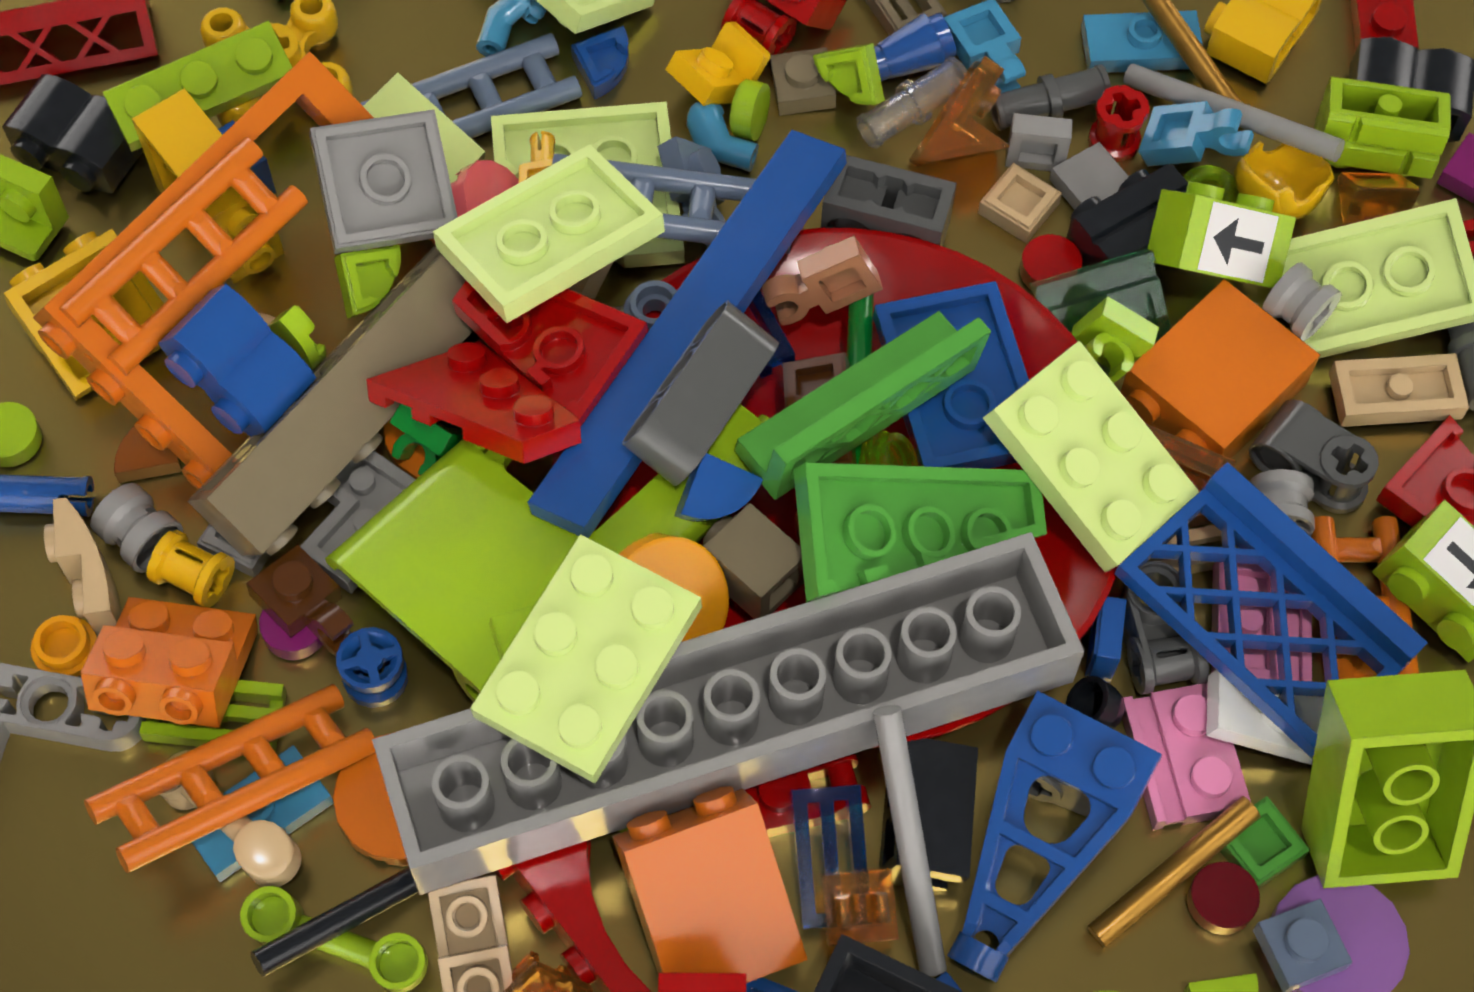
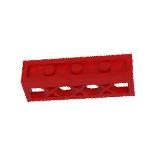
[0,0,159,85]

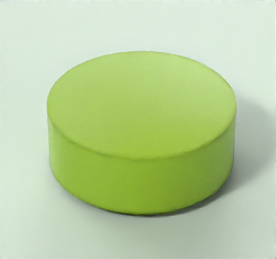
[729,79,770,141]
[0,402,42,467]

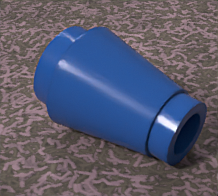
[874,13,957,81]

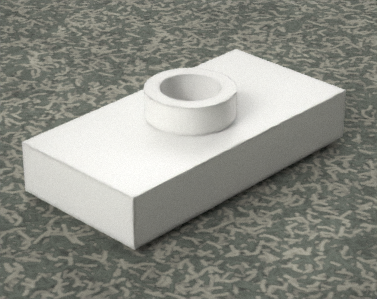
[1206,670,1324,765]

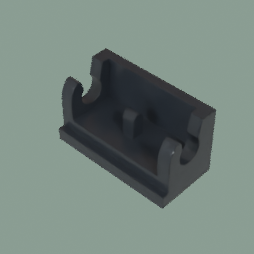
[878,738,978,891]

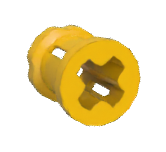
[146,529,235,608]

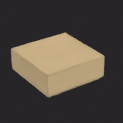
[978,163,1062,244]

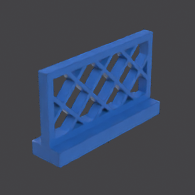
[1114,462,1428,759]

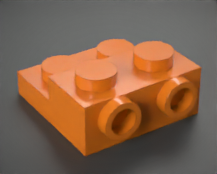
[80,597,258,728]

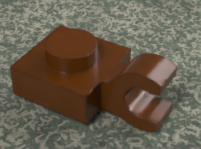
[246,544,354,656]

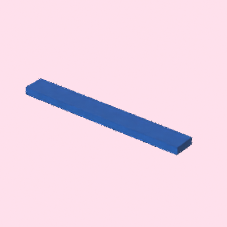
[528,129,847,538]

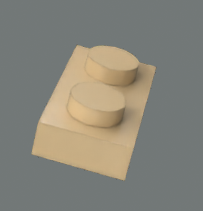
[1329,353,1469,427]

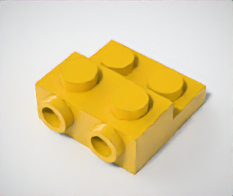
[4,228,164,401]

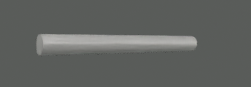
[1123,63,1345,162]
[873,705,947,976]

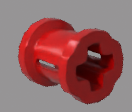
[721,0,797,62]
[1088,85,1150,162]

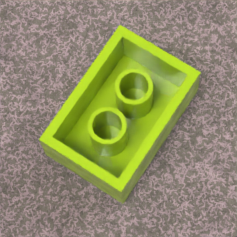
[1301,670,1474,888]

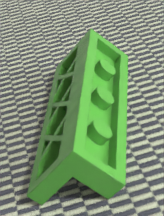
[734,311,991,500]

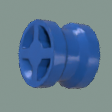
[336,627,408,708]

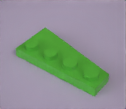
[793,462,1047,603]

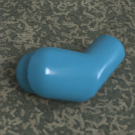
[476,0,547,56]
[687,102,759,172]

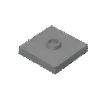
[309,109,458,255]

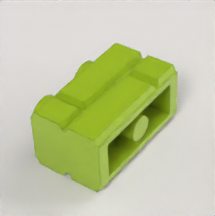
[1314,76,1451,179]

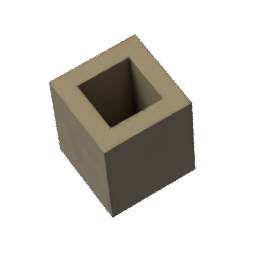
[703,503,804,619]

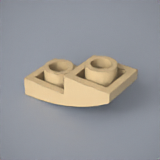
[44,498,122,637]
[428,874,516,992]

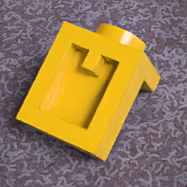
[665,22,770,106]

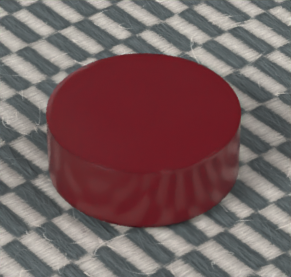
[1187,862,1260,935]

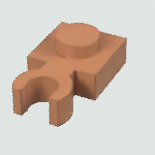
[762,236,883,326]

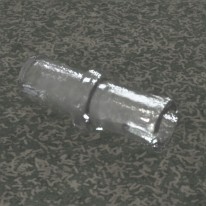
[856,56,971,149]

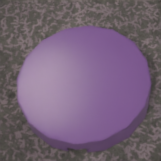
[1271,875,1410,992]

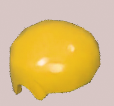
[1233,141,1335,220]

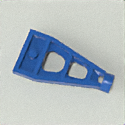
[947,690,1162,983]

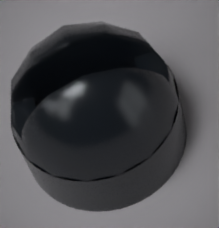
[1066,676,1125,729]

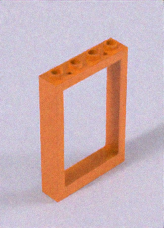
[32,51,436,489]

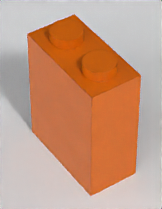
[1120,279,1320,476]
[612,786,808,983]

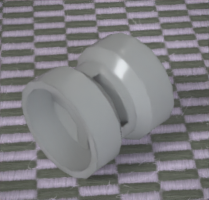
[90,483,184,573]

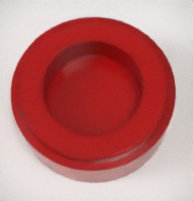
[1019,234,1082,297]

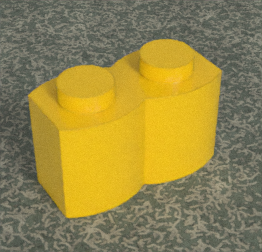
[1204,0,1322,84]

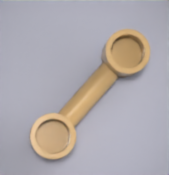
[161,750,302,887]

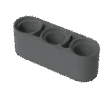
[622,300,779,486]

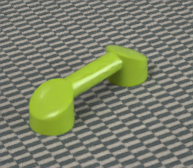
[240,886,428,992]

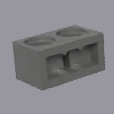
[821,155,957,246]

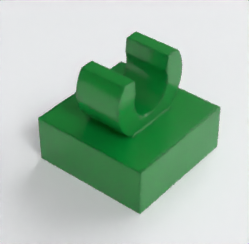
[389,403,463,475]

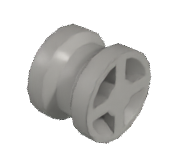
[1262,262,1342,341]
[1250,469,1315,536]

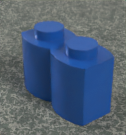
[158,284,317,436]

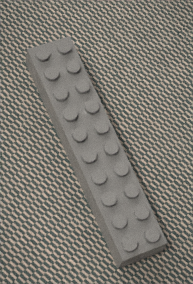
[372,532,1084,895]

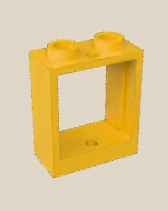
[132,88,284,284]

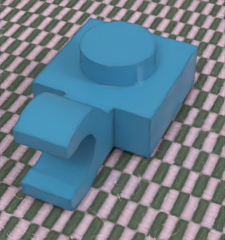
[944,0,1026,94]
[1138,101,1254,166]

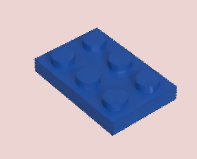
[873,281,1029,469]

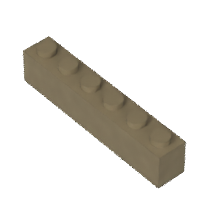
[187,245,473,556]

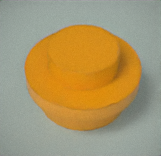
[30,615,97,677]

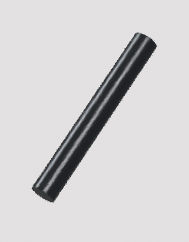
[251,867,419,977]

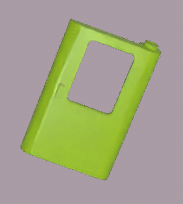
[325,404,769,702]

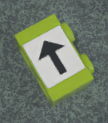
[1145,181,1296,288]
[1372,500,1474,663]

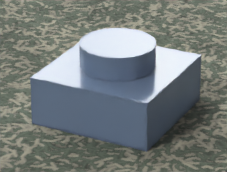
[1253,898,1353,992]

